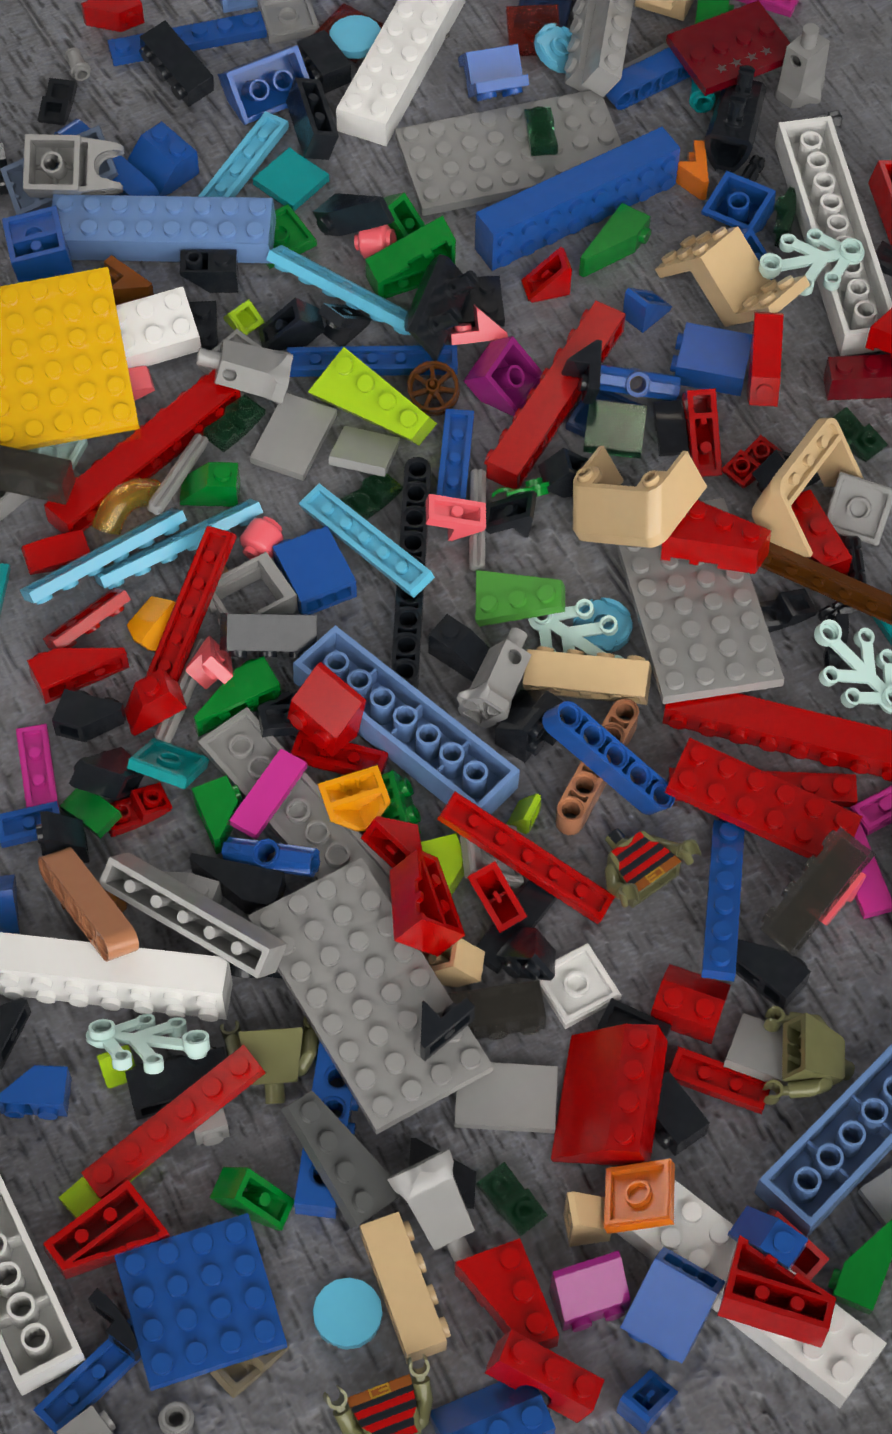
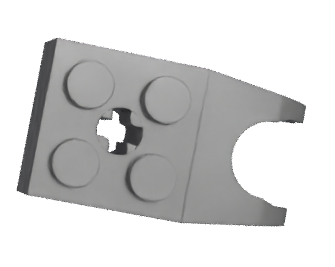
[23,134,124,198]

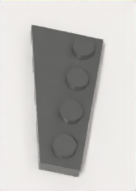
[281,1091,401,1229]

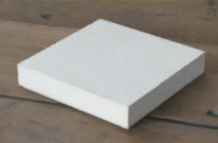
[534,943,622,1029]

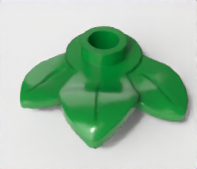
[491,477,550,498]

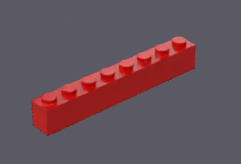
[484,301,626,489]
[44,369,241,533]
[662,693,892,782]

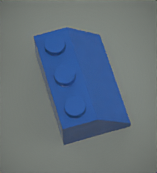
[217,45,310,125]
[430,1381,556,1434]

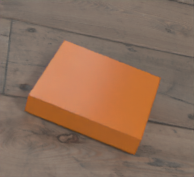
[604,1158,675,1234]

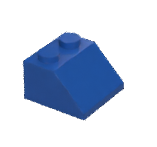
[127,121,199,196]
[701,170,776,233]

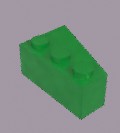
[365,215,456,299]

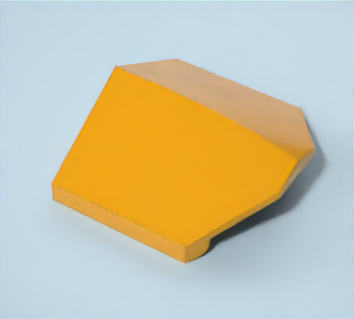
[127,596,176,651]
[318,765,391,832]

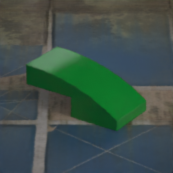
[59,788,122,839]

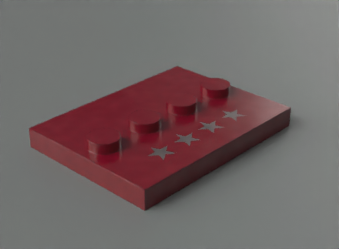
[666,0,790,96]

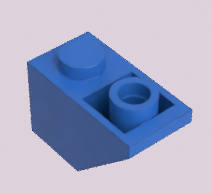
[0,1065,72,1120]

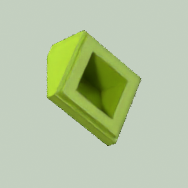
[223,299,265,335]
[507,793,542,835]
[97,1044,135,1089]

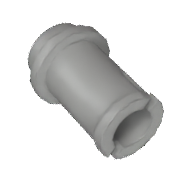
[64,47,91,81]

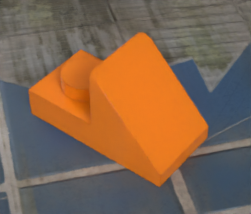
[676,140,709,200]

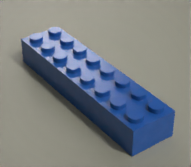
[475,126,680,271]

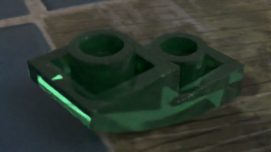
[524,106,558,156]
[773,187,796,248]
[203,395,266,452]
[832,407,888,462]
[340,473,403,520]
[476,1162,548,1237]

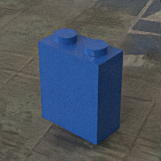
[670,322,752,396]
[273,526,357,615]
[620,1246,725,1364]

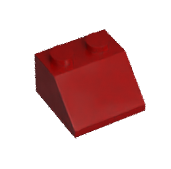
[287,662,366,756]
[650,964,731,1044]

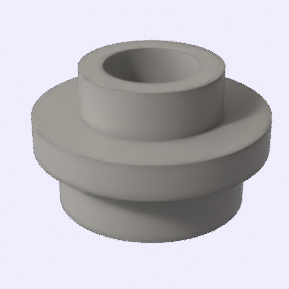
[158,1401,194,1434]

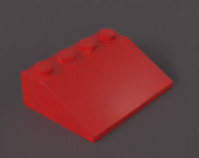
[551,1024,668,1166]

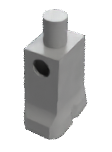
[774,23,830,109]
[196,339,293,405]
[457,628,531,728]
[387,1148,475,1263]

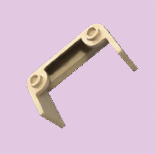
[752,418,864,557]
[573,446,707,548]

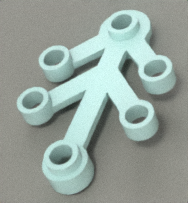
[759,228,865,296]
[528,599,624,659]
[814,619,892,714]
[86,1014,210,1074]

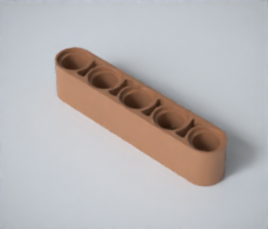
[555,698,639,835]
[38,847,139,962]

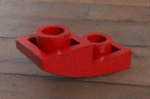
[721,434,781,488]
[21,529,90,575]
[108,782,172,838]

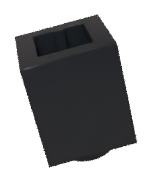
[180,249,239,293]
[52,689,126,742]
[495,707,545,763]
[69,747,144,800]
[36,811,90,863]
[496,927,556,981]

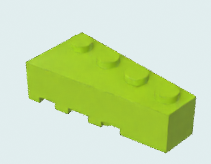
[308,347,437,446]

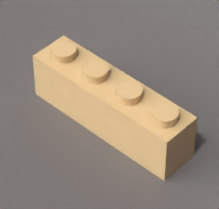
[523,646,652,705]
[360,1212,451,1363]

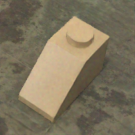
[421,938,485,987]
[563,1191,611,1247]

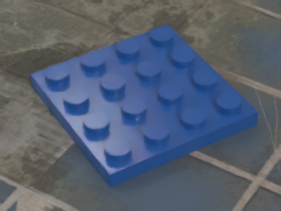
[114,1213,288,1391]

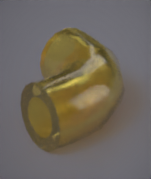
[92,478,161,535]

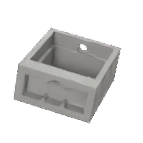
[208,552,298,626]

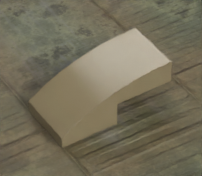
[210,1343,290,1399]

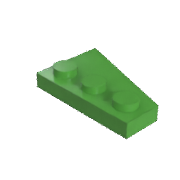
[475,570,565,627]

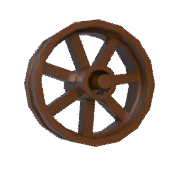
[407,361,460,416]

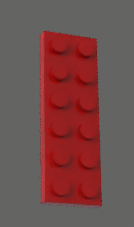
[664,737,863,868]

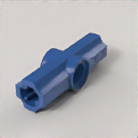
[600,364,681,401]
[221,837,321,877]

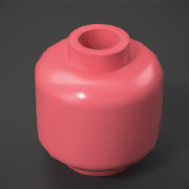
[354,224,397,259]
[240,516,284,560]

